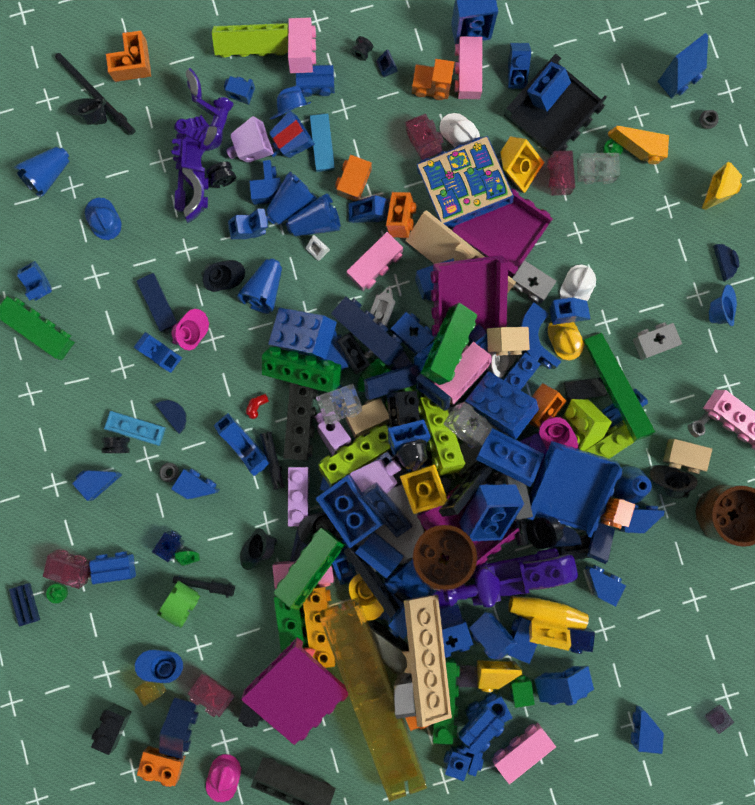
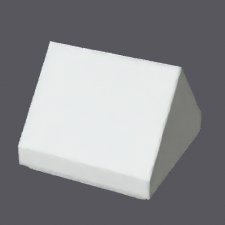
[305,235,330,261]

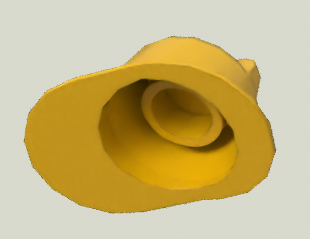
[547,321,584,360]
[349,574,384,621]

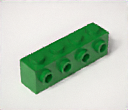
[0,296,75,361]
[421,303,477,385]
[262,347,341,394]
[274,528,345,610]
[274,595,309,653]
[432,658,460,744]

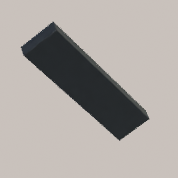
[439,463,493,517]
[343,545,400,618]

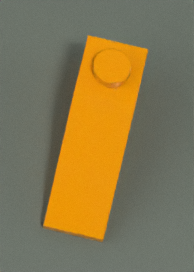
[608,126,669,164]

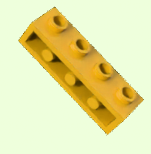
[303,586,339,668]

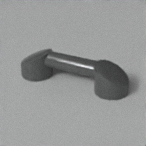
[687,410,712,438]

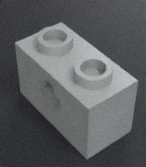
[512,260,556,303]
[633,322,682,360]

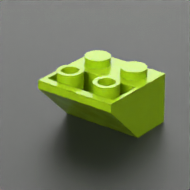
[562,399,612,451]

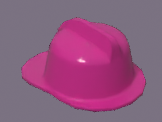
[172,309,209,351]
[539,416,578,450]
[206,754,241,802]

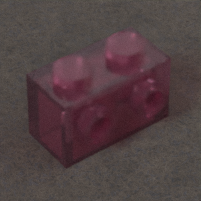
[405,113,443,160]
[547,150,575,196]
[43,549,90,589]
[188,672,235,717]

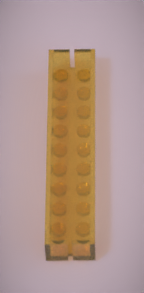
[320,597,427,802]

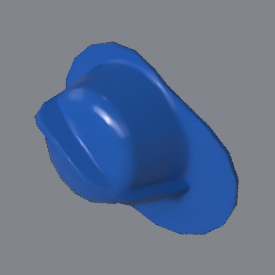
[269,86,311,120]
[85,198,122,240]
[709,284,737,326]
[135,650,183,683]

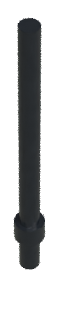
[55,53,136,135]

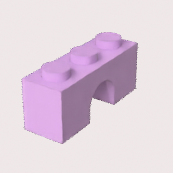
[288,467,310,526]

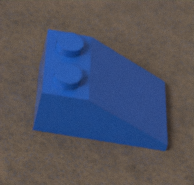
[657,33,708,99]

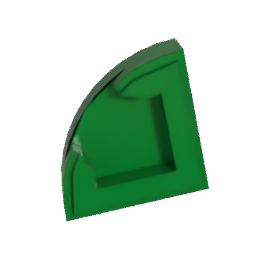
[175,551,200,566]

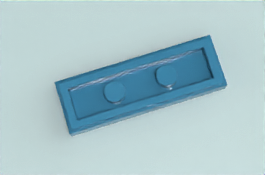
[310,114,335,172]
[104,411,166,446]

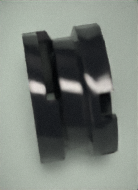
[206,162,237,188]
[102,437,130,453]

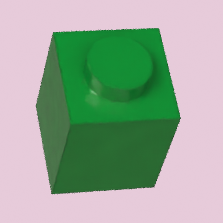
[509,675,535,708]

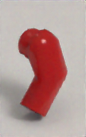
[246,393,269,419]

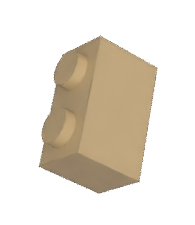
[487,327,529,356]
[345,398,389,439]
[663,439,712,474]

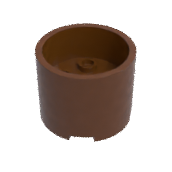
[695,485,755,547]
[413,525,477,592]

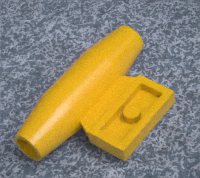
[508,596,589,651]

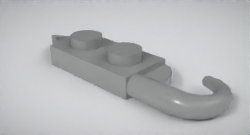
[358,286,396,358]

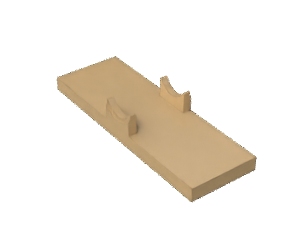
[405,210,516,293]
[402,595,452,727]

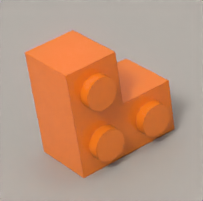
[106,31,151,82]
[412,59,454,100]

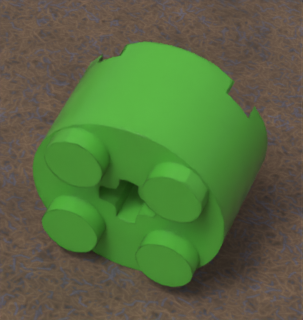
[157,580,200,628]

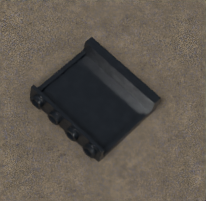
[504,53,607,158]

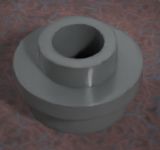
[699,110,719,129]
[159,463,179,482]

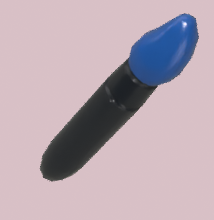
[385,582,410,603]

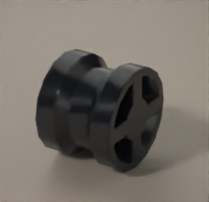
[350,36,374,61]

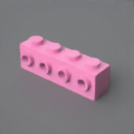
[703,389,755,450]

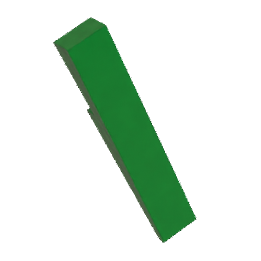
[584,333,655,442]

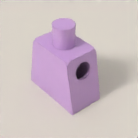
[227,116,274,162]
[315,411,351,456]
[350,460,401,494]

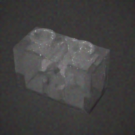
[577,153,620,184]
[316,384,362,425]
[443,402,493,448]

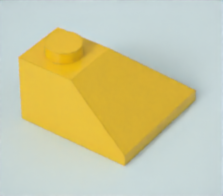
[500,136,544,193]
[702,162,742,210]
[400,465,448,514]
[477,660,522,692]

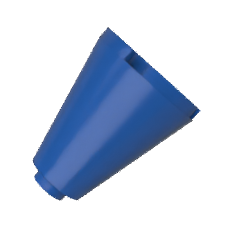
[14,147,69,198]
[266,171,317,225]
[286,193,341,236]
[237,258,282,314]
[613,466,652,504]

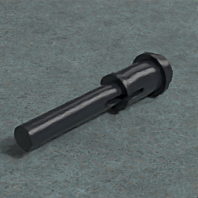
[172,576,235,598]

